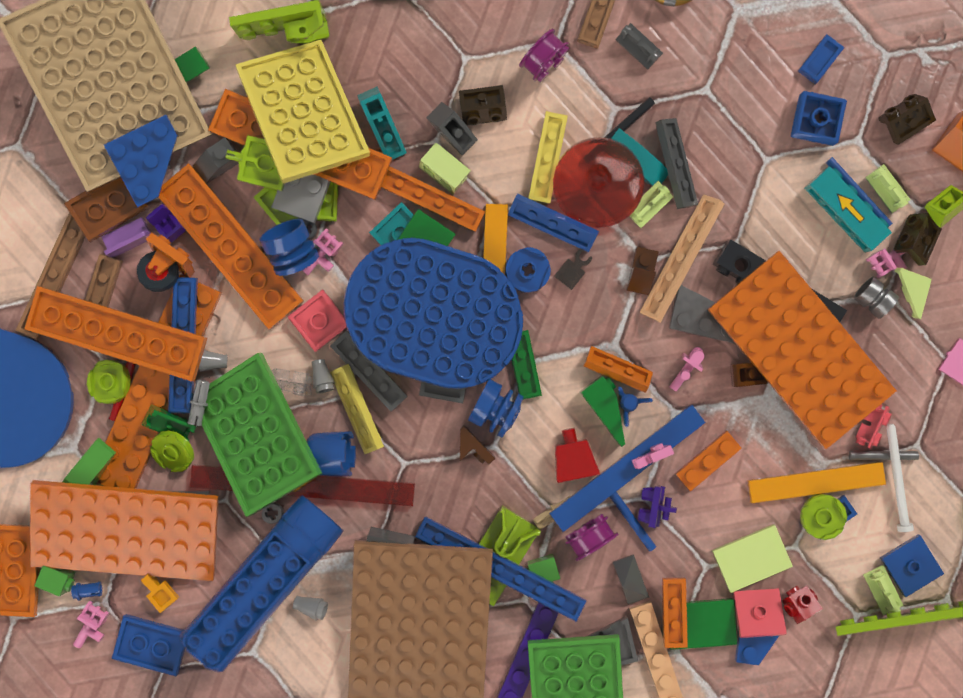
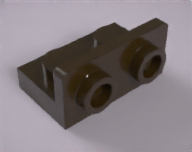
[459,85,507,125]
[878,94,936,145]
[893,213,942,266]

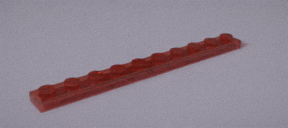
[190,465,415,506]

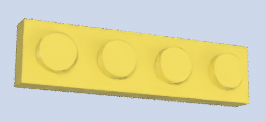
[529,111,568,205]
[330,364,384,454]

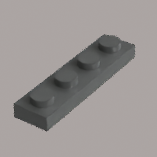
[655,118,698,209]
[330,331,408,412]

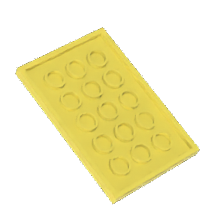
[235,40,370,184]

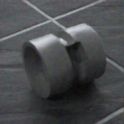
[854,276,899,319]

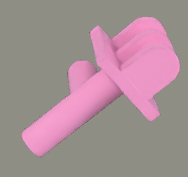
[302,228,344,275]
[866,249,907,278]
[669,347,704,391]
[73,601,109,648]

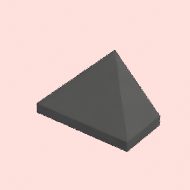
[613,554,649,605]

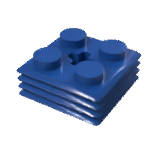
[791,91,847,146]

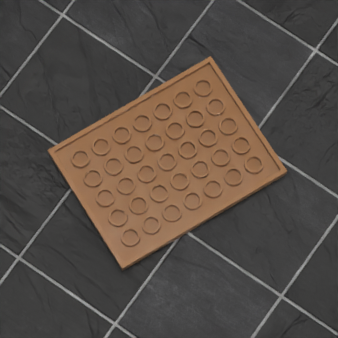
[348,540,493,698]

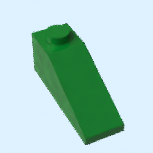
[580,376,625,447]

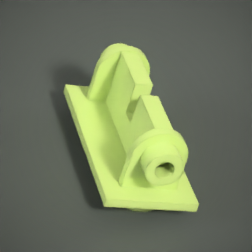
[865,164,910,213]
[626,181,673,228]
[863,565,904,615]

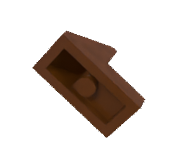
[626,247,659,295]
[730,363,768,387]
[460,425,495,465]

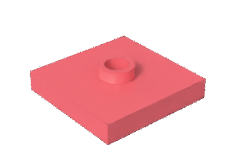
[288,289,347,352]
[733,588,787,638]

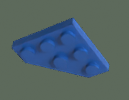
[104,115,178,207]

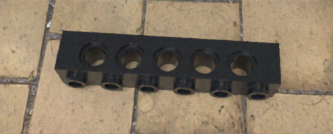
[713,239,847,322]

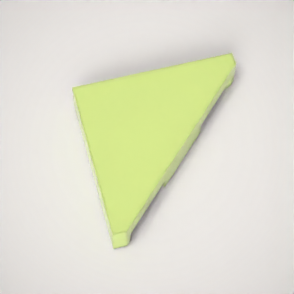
[894,268,932,319]

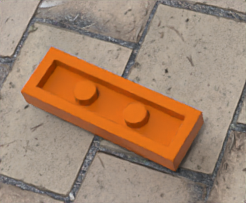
[584,346,653,393]
[675,431,742,492]
[662,578,688,648]

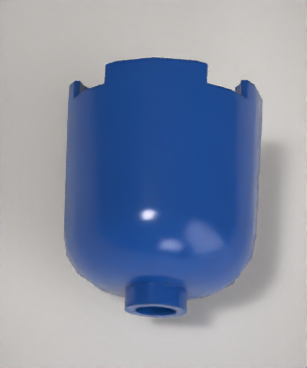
[306,431,356,476]

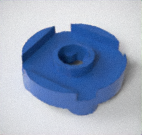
[506,247,551,293]

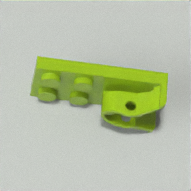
[229,0,329,44]
[479,505,541,606]

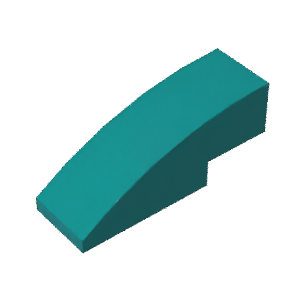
[604,128,668,187]

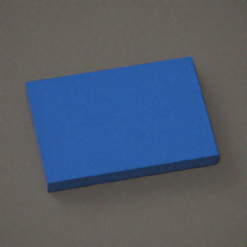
[112,614,185,676]

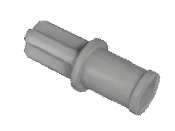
[187,380,210,426]

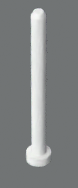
[886,424,914,532]

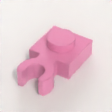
[632,443,674,469]

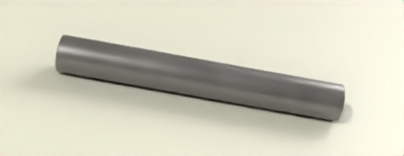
[849,451,919,460]

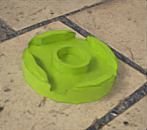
[87,359,131,404]
[150,430,194,473]
[800,494,847,540]

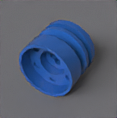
[260,219,319,276]
[468,379,524,438]

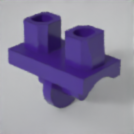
[638,486,677,528]

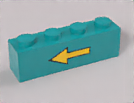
[804,166,892,253]

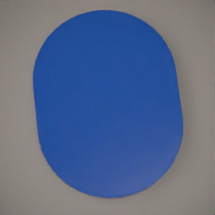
[344,238,523,389]
[0,328,74,468]

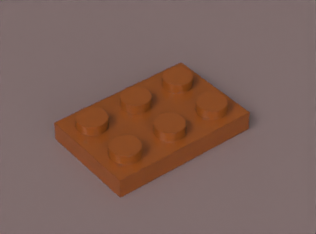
[64,177,149,243]

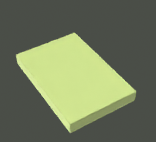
[712,524,793,593]

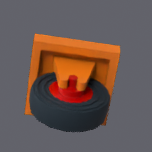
[137,232,195,292]

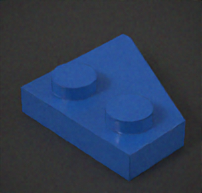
[735,624,786,665]

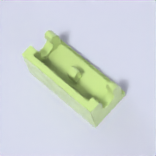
[419,143,471,195]

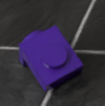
[146,204,186,243]

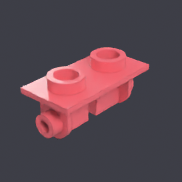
[855,404,892,450]

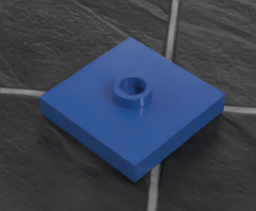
[880,534,944,597]

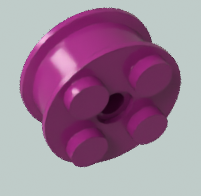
[519,29,570,83]
[565,514,619,561]

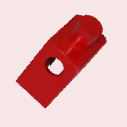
[555,428,600,483]

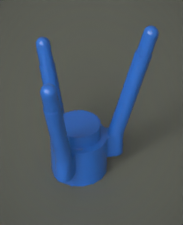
[618,387,653,427]

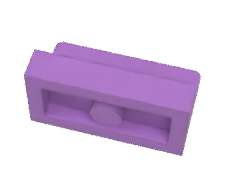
[101,217,151,258]

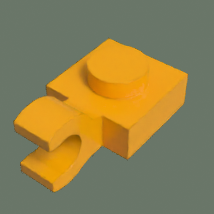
[141,574,179,613]

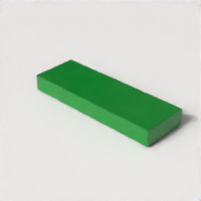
[512,330,542,400]

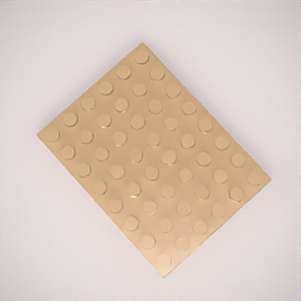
[0,0,212,192]

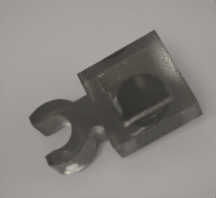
[554,249,592,290]

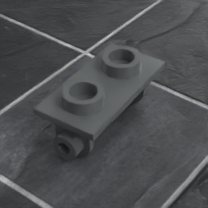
[615,23,663,70]

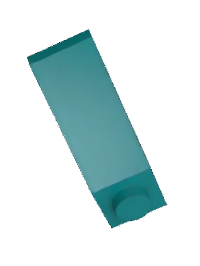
[357,86,407,160]

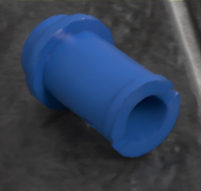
[71,582,102,601]

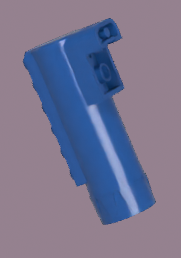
[180,495,344,672]

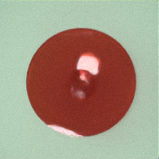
[553,137,644,228]

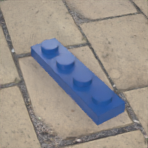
[508,193,599,252]

